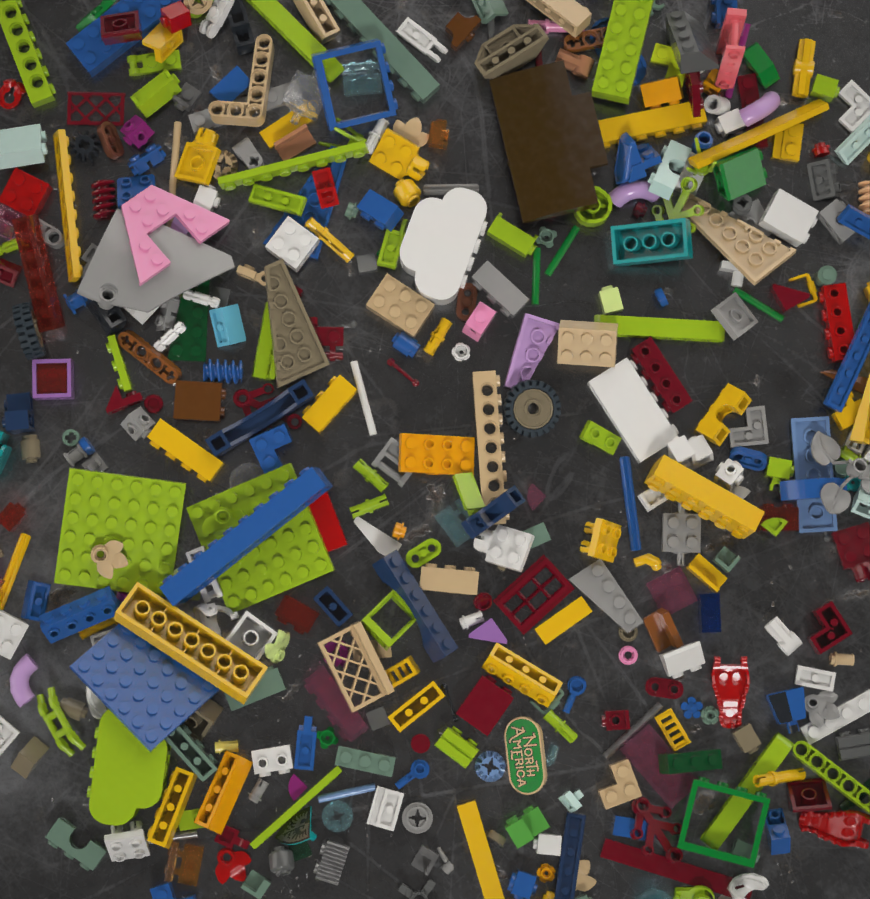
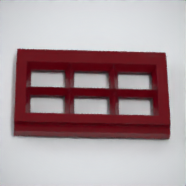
[493,555,575,635]

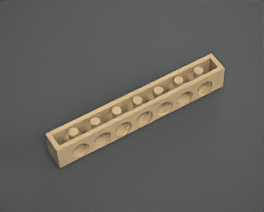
[472,370,510,525]

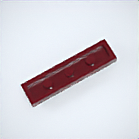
[736,73,768,149]

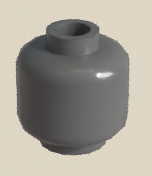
[268,846,295,876]

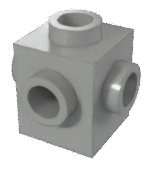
[120,406,156,441]

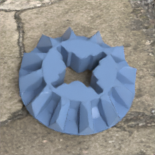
[475,751,506,782]

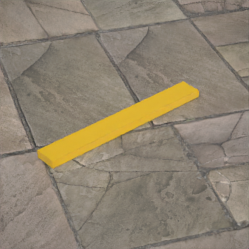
[688,99,829,169]

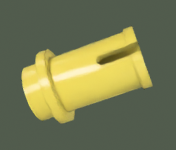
[215,740,239,755]

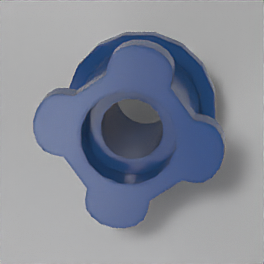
[63,289,88,315]

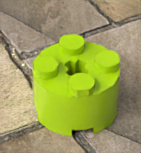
[574,186,612,228]

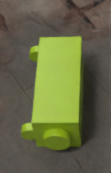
[130,69,182,118]
[487,212,538,258]

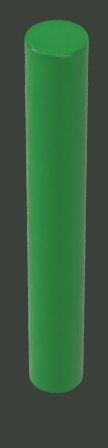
[544,225,580,277]
[531,248,541,305]
[732,287,785,322]

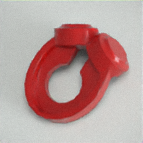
[0,78,26,109]

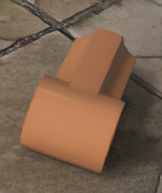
[555,48,595,79]

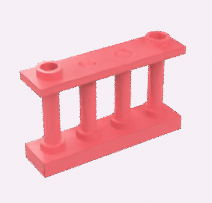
[714,8,747,89]

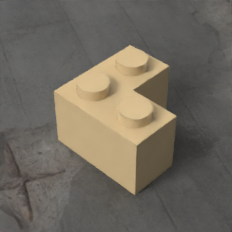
[597,758,642,810]

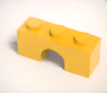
[695,383,752,447]

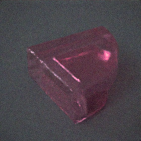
[527,483,546,511]

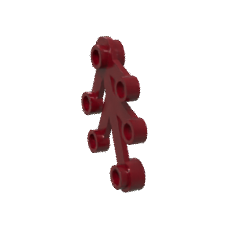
[233,383,303,431]
[630,796,683,864]

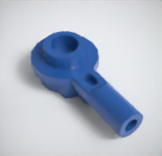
[562,676,587,714]
[394,759,430,789]

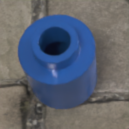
[691,131,713,154]
[392,331,421,358]

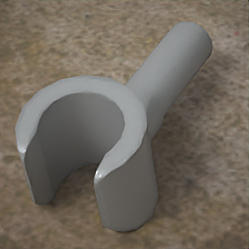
[437,847,454,874]

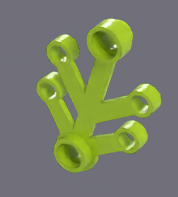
[652,177,705,233]

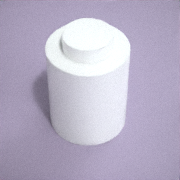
[704,94,731,116]

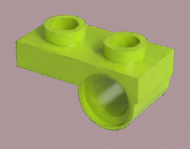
[579,420,622,455]

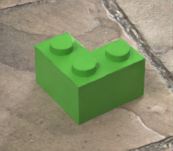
[504,805,550,849]

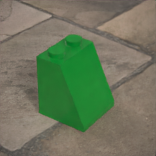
[711,145,768,201]

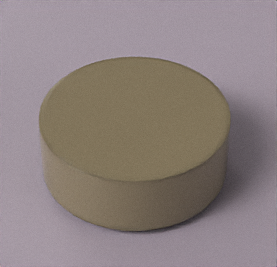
[487,830,506,846]

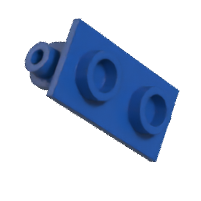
[127,143,167,176]

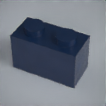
[313,586,353,628]

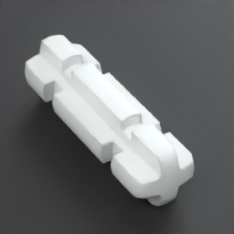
[183,290,220,308]
[153,321,186,352]

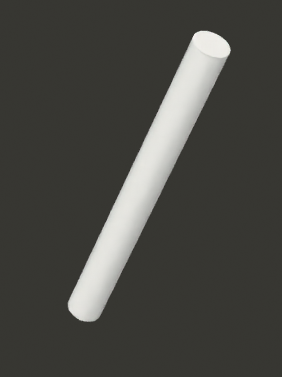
[350,360,377,436]

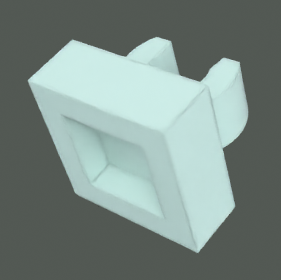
[558,790,584,813]

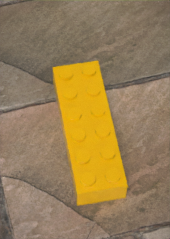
[644,455,765,539]

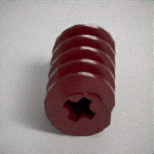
[91,179,117,221]

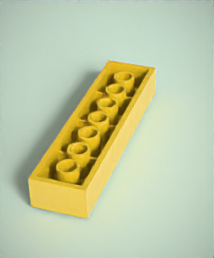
[114,582,268,705]

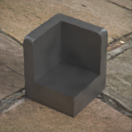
[411,844,439,876]

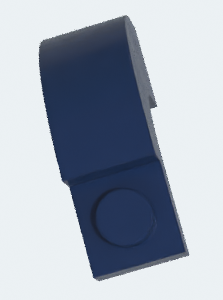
[461,485,526,539]

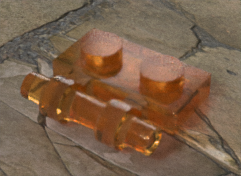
[164,841,205,886]

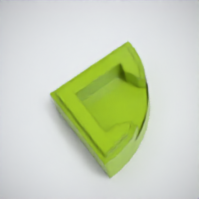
[760,518,788,537]

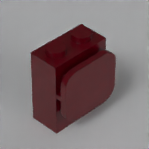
[455,674,514,736]

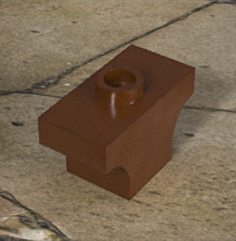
[445,12,481,52]

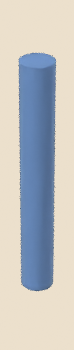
[318,783,376,803]

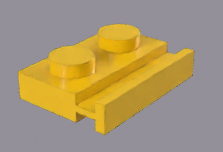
[771,123,804,162]

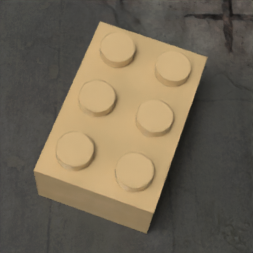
[366,273,435,338]
[557,320,618,367]

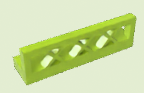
[251,302,275,381]

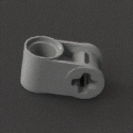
[232,137,265,170]
[27,217,64,249]

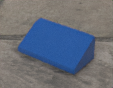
[21,580,51,621]

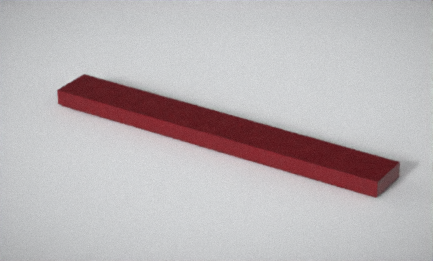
[600,838,753,899]

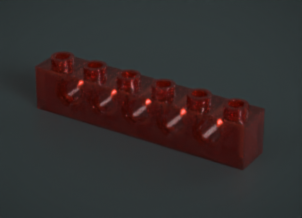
[12,214,65,333]

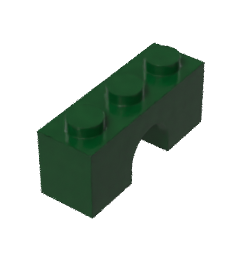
[658,749,723,774]

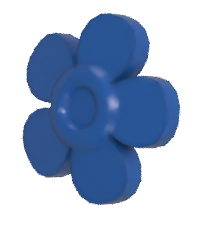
[680,697,703,719]

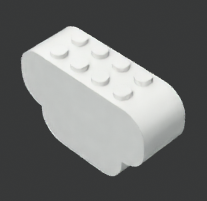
[400,188,488,305]

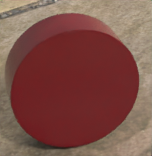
[144,394,164,414]
[411,734,430,753]

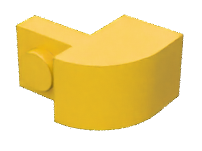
[831,391,861,431]

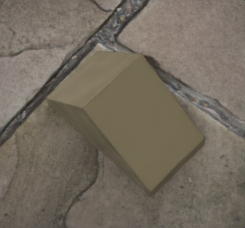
[11,736,50,779]

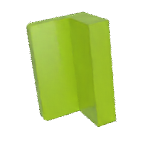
[453,472,485,516]

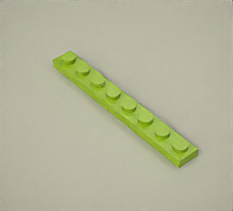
[217,140,369,191]

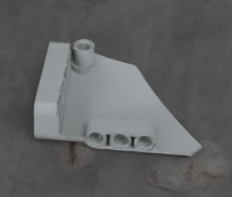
[77,208,235,313]

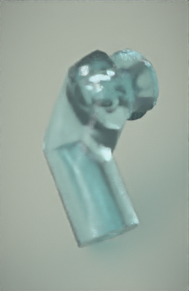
[545,744,560,767]

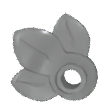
[805,691,840,728]

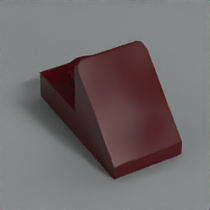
[106,385,144,415]

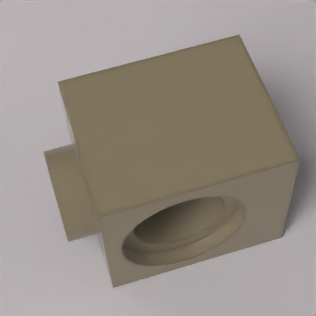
[731,723,762,754]

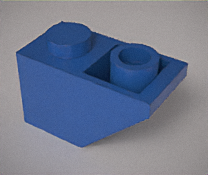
[765,808,791,855]

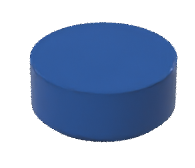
[654,287,668,307]
[78,436,96,455]

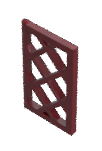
[67,91,126,126]

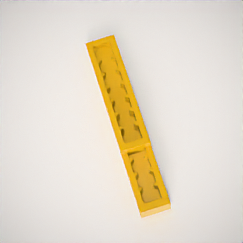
[849,374,870,445]
[456,800,505,899]

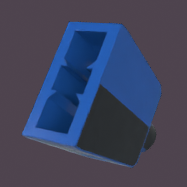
[765,687,806,734]

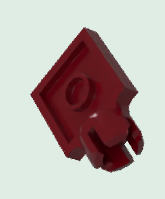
[831,522,870,582]

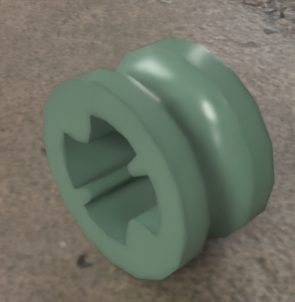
[62,429,81,447]

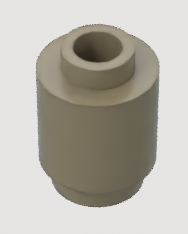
[20,435,41,463]
[60,697,89,721]

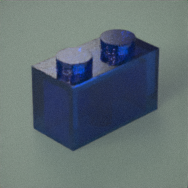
[697,593,721,633]

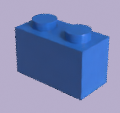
[357,189,404,232]

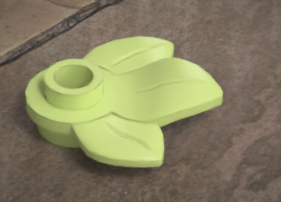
[265,629,290,664]

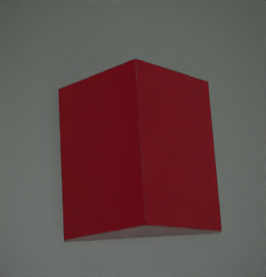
[100,10,143,46]
[786,778,832,813]

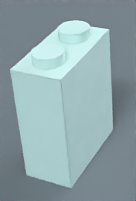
[0,124,48,170]

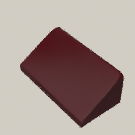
[0,258,22,288]

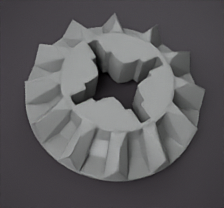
[402,802,433,834]

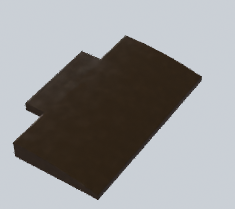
[489,60,608,223]

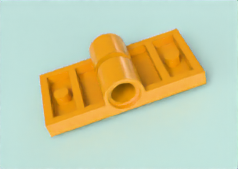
[398,433,475,475]

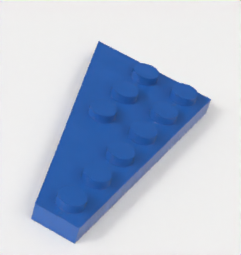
[263,146,348,260]

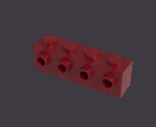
[630,337,693,415]

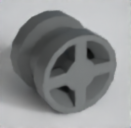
[732,194,752,216]

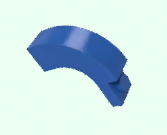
[780,478,847,501]

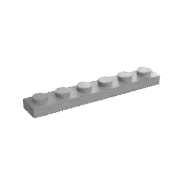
[188,80,302,134]

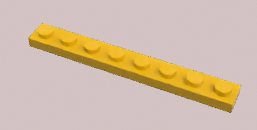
[53,129,83,282]

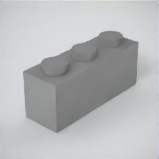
[471,260,529,318]

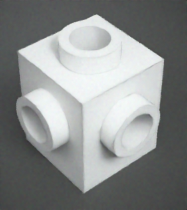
[714,458,744,492]

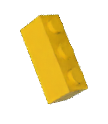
[302,375,358,434]
[388,681,445,732]

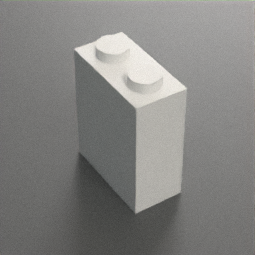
[758,188,819,247]

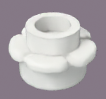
[452,343,470,361]

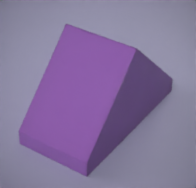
[468,618,507,644]

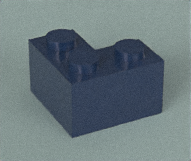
[2,392,35,434]

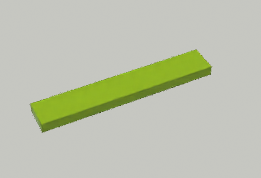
[250,766,343,849]

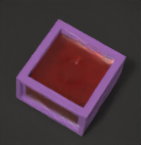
[32,359,75,400]

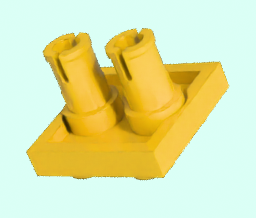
[580,518,622,563]

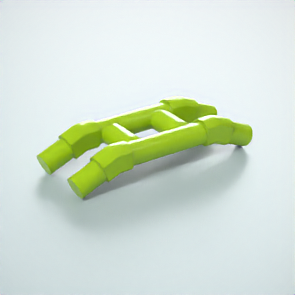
[36,687,86,757]

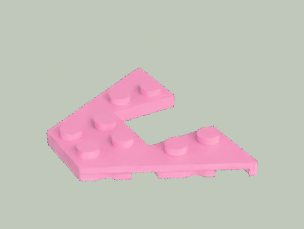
[121,185,230,286]

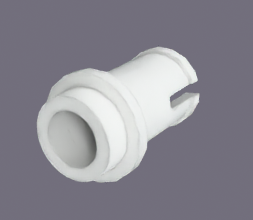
[459,610,485,630]

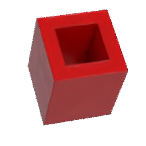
[160,0,192,34]

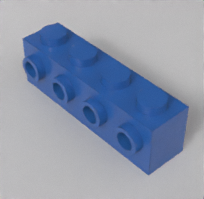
[39,586,120,644]

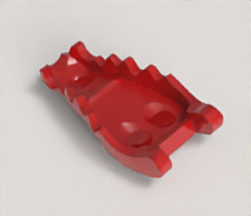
[711,656,750,728]
[799,810,870,849]

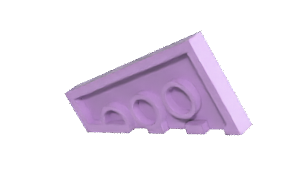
[503,313,560,389]

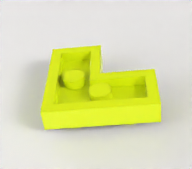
[650,43,685,87]

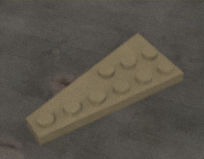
[264,259,330,388]

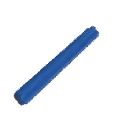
[619,456,641,551]

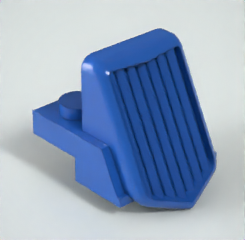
[614,132,662,184]

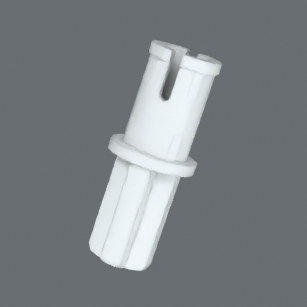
[366,118,389,154]

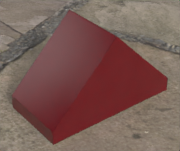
[770,284,810,313]

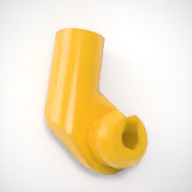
[633,553,662,571]

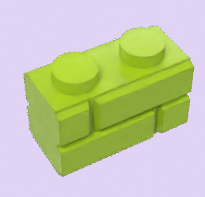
[434,726,479,769]

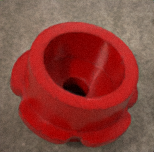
[812,142,830,158]

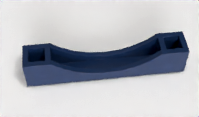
[205,379,315,458]
[372,549,458,663]

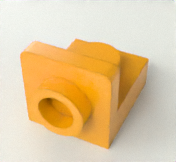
[703,69,721,96]

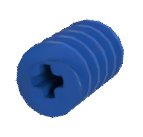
[203,359,243,384]

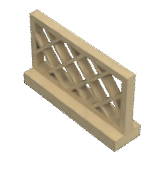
[317,621,395,713]

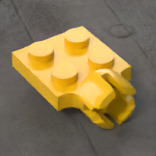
[174,127,221,186]
[369,128,429,181]

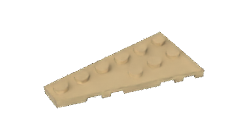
[681,194,797,286]

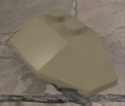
[474,24,549,79]

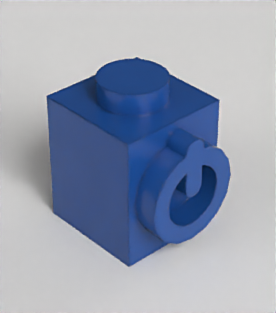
[507,869,538,899]

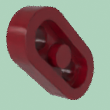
[645,677,684,699]

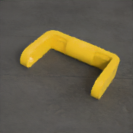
[788,273,818,308]

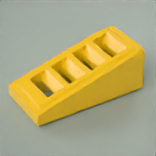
[385,655,420,688]
[654,708,691,752]

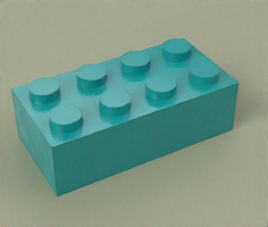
[610,218,693,266]

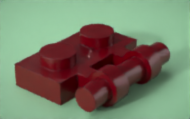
[313,326,344,361]

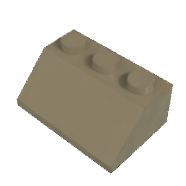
[181,699,224,742]

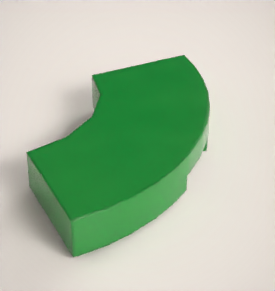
[75,0,116,32]

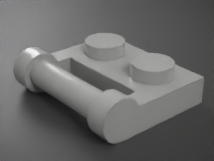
[371,437,412,487]

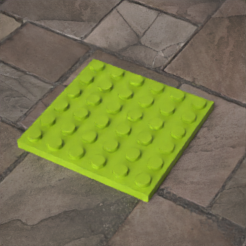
[186,463,335,612]
[54,468,186,597]

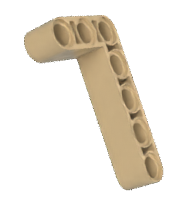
[208,34,275,127]

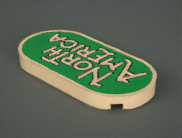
[504,716,547,795]

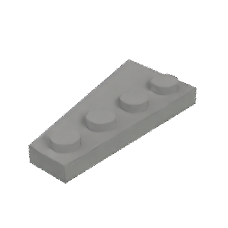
[569,559,644,634]

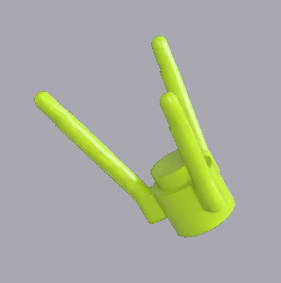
[318,117,367,147]
[686,137,717,176]

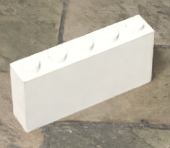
[587,358,679,464]

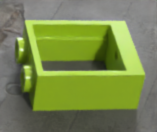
[361,590,416,651]

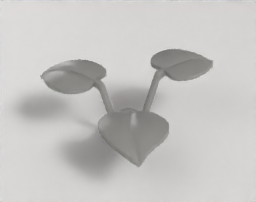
[811,431,870,514]

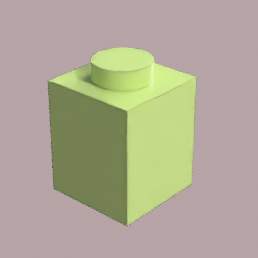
[598,285,624,315]

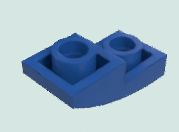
[613,816,655,841]

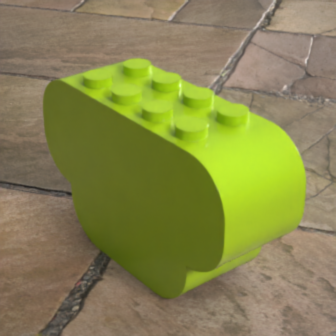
[87,709,171,826]

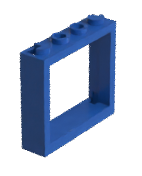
[311,38,398,131]

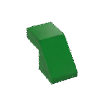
[743,42,780,89]

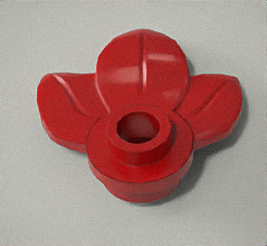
[215,847,252,884]

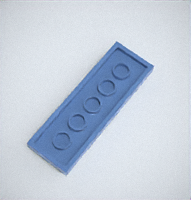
[790,416,838,533]

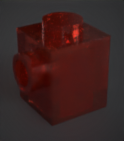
[0,502,28,533]

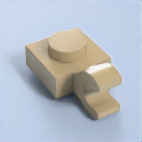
[236,264,266,286]

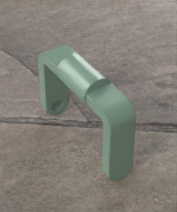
[529,689,564,715]

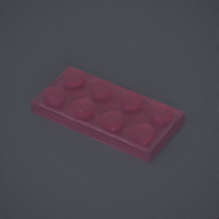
[619,724,696,808]

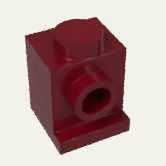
[601,709,630,731]

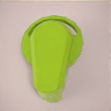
[673,885,715,899]

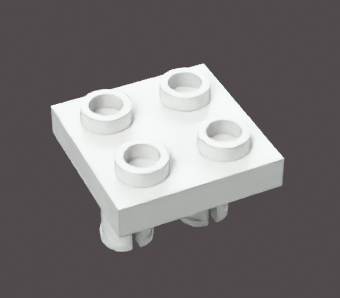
[104,821,150,862]

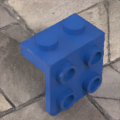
[117,174,156,209]

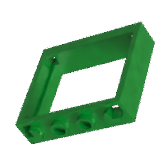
[677,776,771,868]

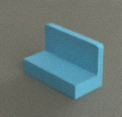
[209,304,246,347]

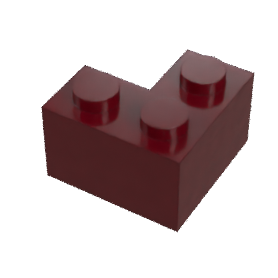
[806,601,853,654]

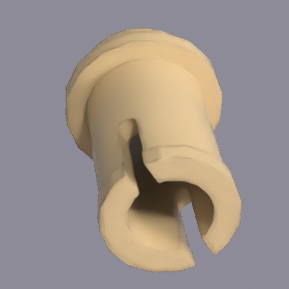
[829,651,855,667]

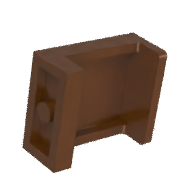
[173,380,227,423]

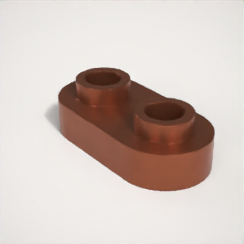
[97,121,124,159]
[456,283,477,321]

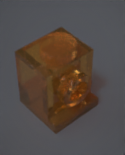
[428,119,450,150]

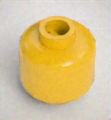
[393,179,421,207]

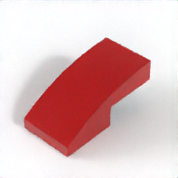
[311,167,340,209]

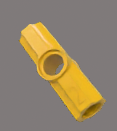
[791,38,816,98]

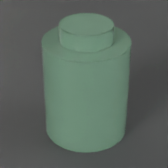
[814,265,837,287]

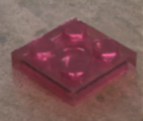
[646,566,698,615]

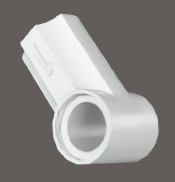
[764,616,803,656]

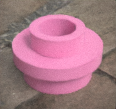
[618,646,638,665]

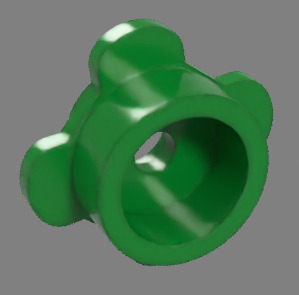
[317,726,339,749]

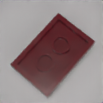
[685,71,704,118]

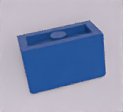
[208,66,250,101]

